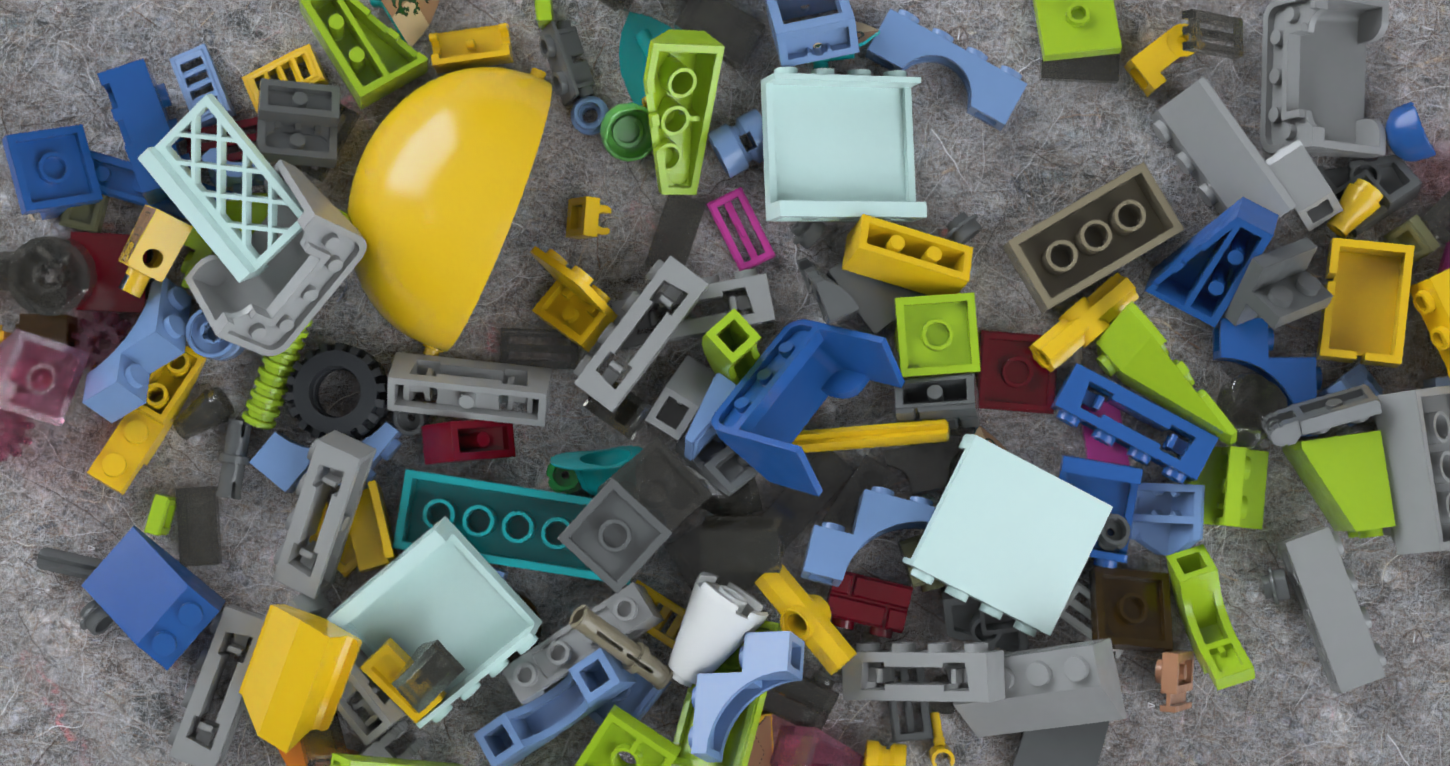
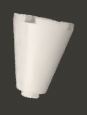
[668,572,769,687]

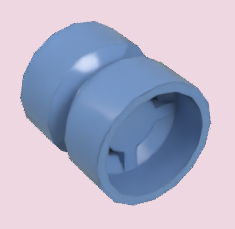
[708,108,764,178]
[186,309,245,361]

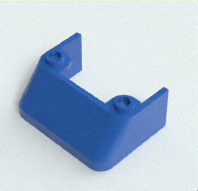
[711,319,905,497]

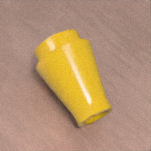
[1326,178,1383,238]

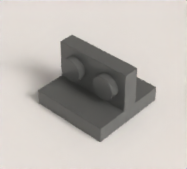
[1224,237,1334,329]
[557,478,672,593]

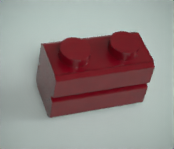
[826,571,913,639]

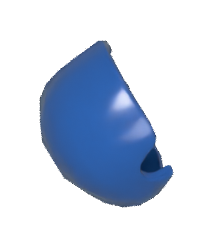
[1385,102,1436,162]

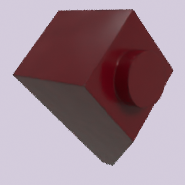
[421,420,516,465]

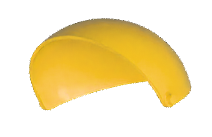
[347,67,552,356]

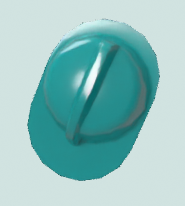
[550,445,644,496]

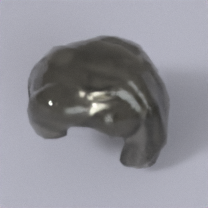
[1216,372,1288,449]

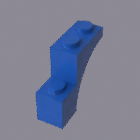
[1212,318,1322,437]

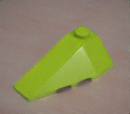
[643,29,725,195]
[1096,301,1237,446]

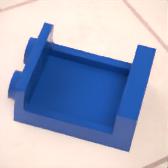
[1058,454,1143,568]

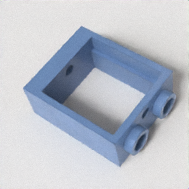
[765,0,860,67]

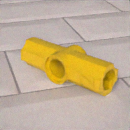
[1029,272,1139,372]
[754,561,857,676]

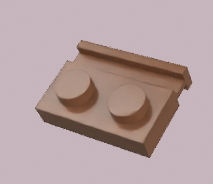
[1155,650,1194,713]

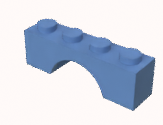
[865,9,1027,131]
[474,648,637,766]

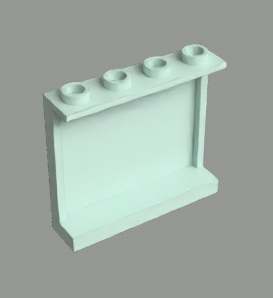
[761,67,927,222]
[902,434,1113,637]
[327,516,542,729]

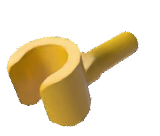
[929,711,955,766]

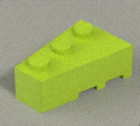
[299,0,429,110]

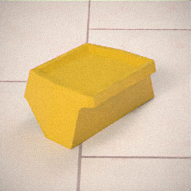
[239,604,362,753]

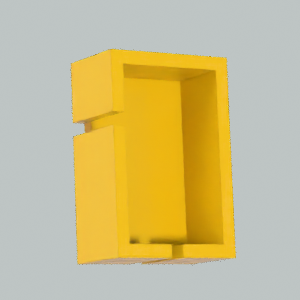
[1316,238,1415,368]

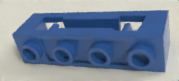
[1050,363,1219,484]

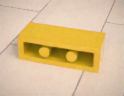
[842,214,973,295]

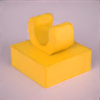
[565,196,612,239]

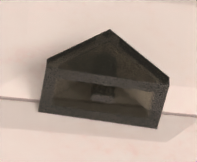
[582,382,652,441]
[392,639,465,713]

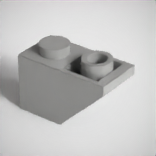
[1265,139,1343,231]
[645,355,716,442]

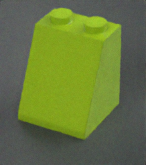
[1282,430,1396,538]

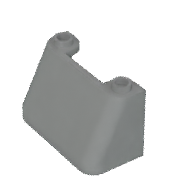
[1260,0,1389,158]
[184,159,367,356]

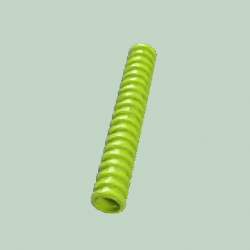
[241,209,350,430]

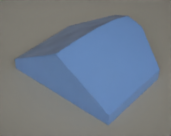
[1130,483,1205,555]

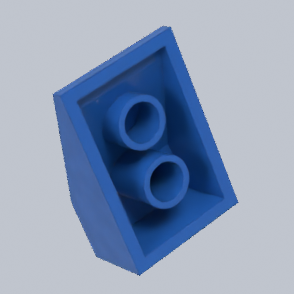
[81,525,226,670]

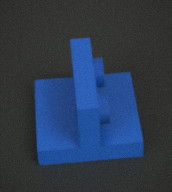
[2,124,103,220]

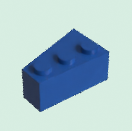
[97,58,191,205]
[1144,197,1279,328]

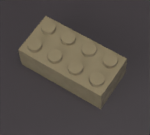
[1002,162,1185,313]

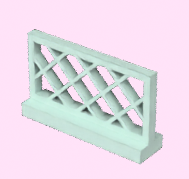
[138,93,304,283]

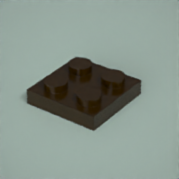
[1089,567,1173,653]

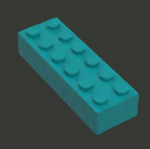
[393,469,632,585]

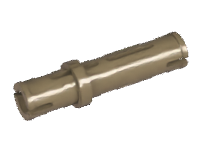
[569,605,673,690]

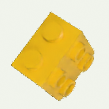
[530,246,618,352]

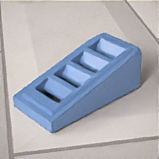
[169,43,237,128]
[684,373,737,461]

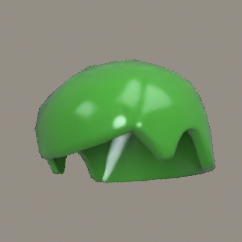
[600,102,653,162]

